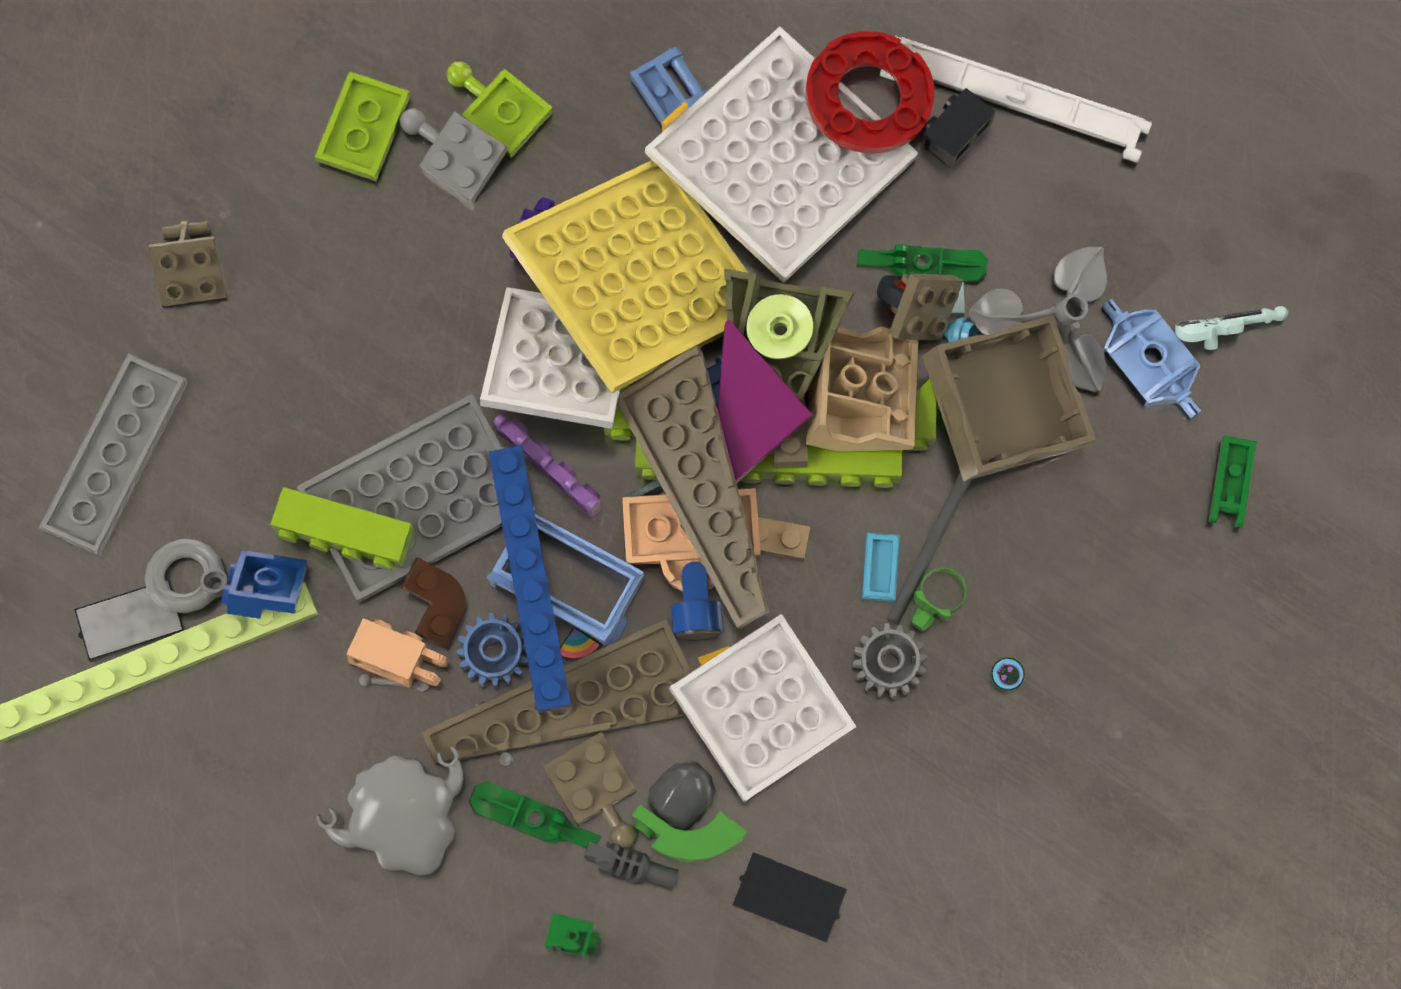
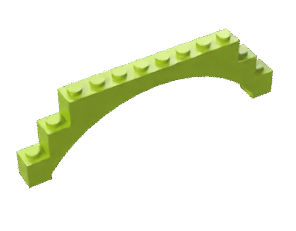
[604,379,939,488]

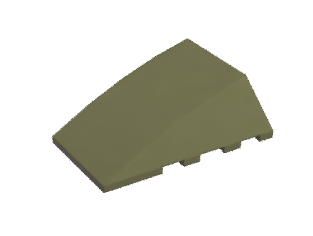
[725,269,854,402]

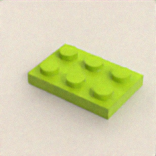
[315,71,410,181]

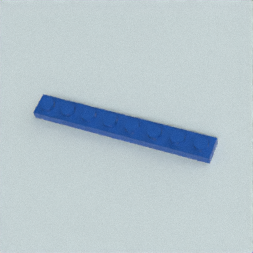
[489,446,571,713]

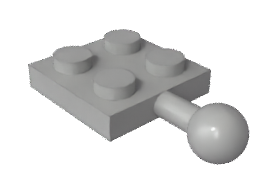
[400,109,509,202]

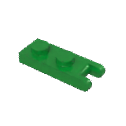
[1209,435,1257,528]

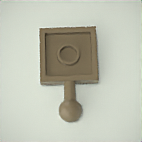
[543,732,638,849]

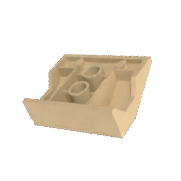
[806,327,918,451]

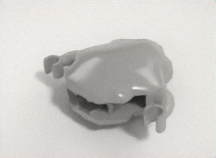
[316,746,463,876]

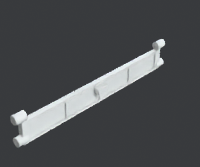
[880,36,1152,163]

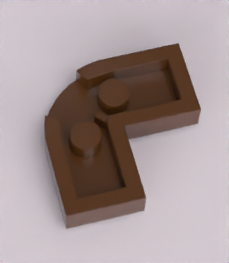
[401,558,465,648]

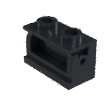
[922,88,995,168]

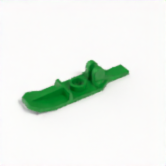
[857,244,988,282]
[469,781,601,849]

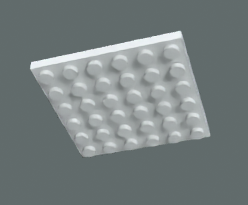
[645,27,919,283]

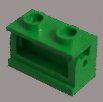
[544,913,601,962]

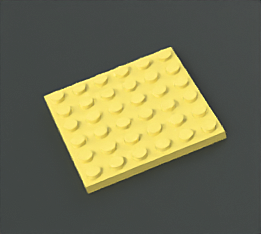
[502,160,749,393]

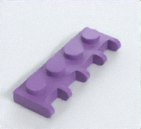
[494,412,601,519]

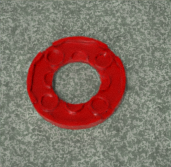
[805,31,935,154]

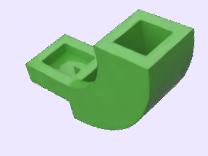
[632,804,747,863]

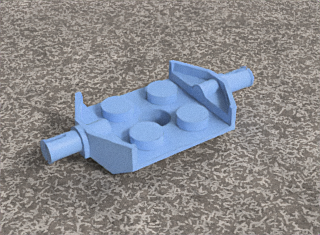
[1101,298,1202,419]

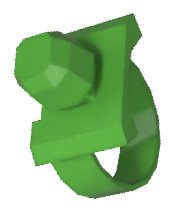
[912,567,967,632]

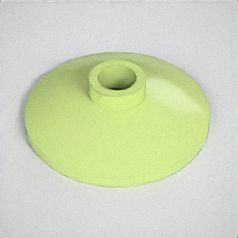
[746,294,813,359]

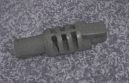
[584,841,679,890]

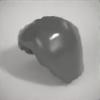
[648,761,716,830]

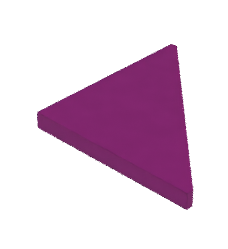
[718,319,813,484]

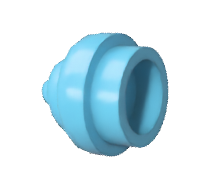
[943,317,978,342]

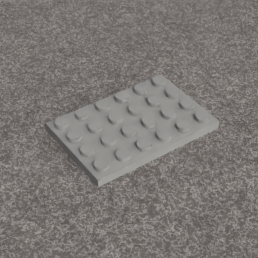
[296,394,535,603]

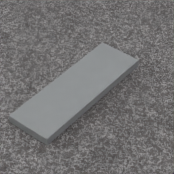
[38,353,189,557]

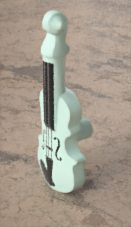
[1175,306,1288,350]

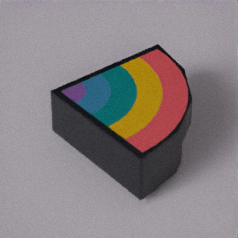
[560,627,602,661]

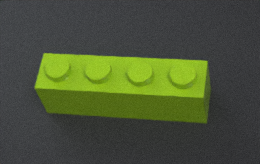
[270,487,414,570]

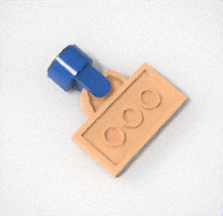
[622,488,761,640]

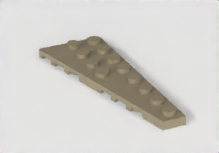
[617,346,769,628]
[421,619,692,765]

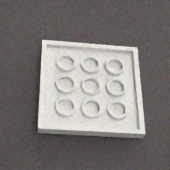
[480,287,620,429]
[669,614,856,802]

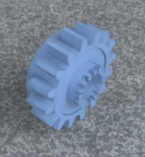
[456,613,528,689]

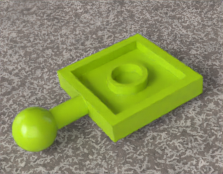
[447,61,553,158]

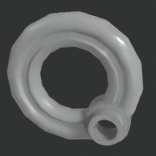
[144,539,229,613]

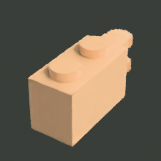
[346,618,450,688]

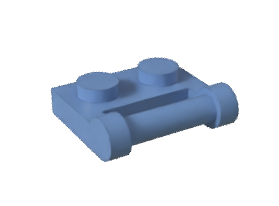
[630,47,708,125]

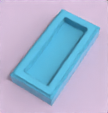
[862,532,900,602]

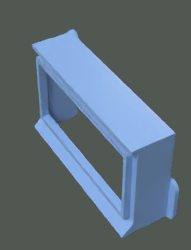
[486,513,645,647]

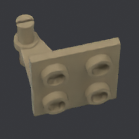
[148,220,227,306]

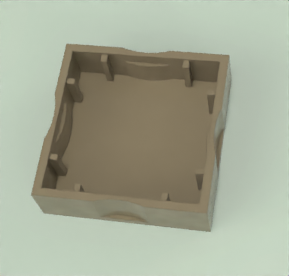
[922,315,1096,481]

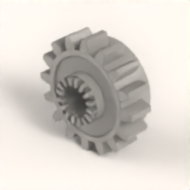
[853,623,927,699]

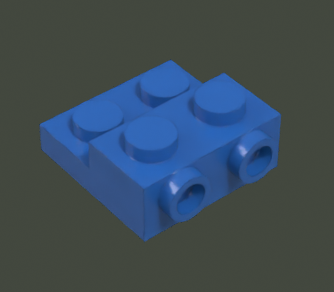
[222,550,307,619]

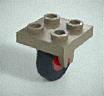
[877,273,963,340]

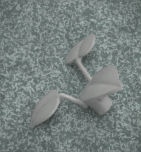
[969,246,1107,392]

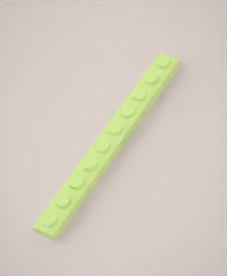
[0,582,319,742]

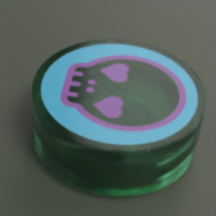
[990,657,1025,692]

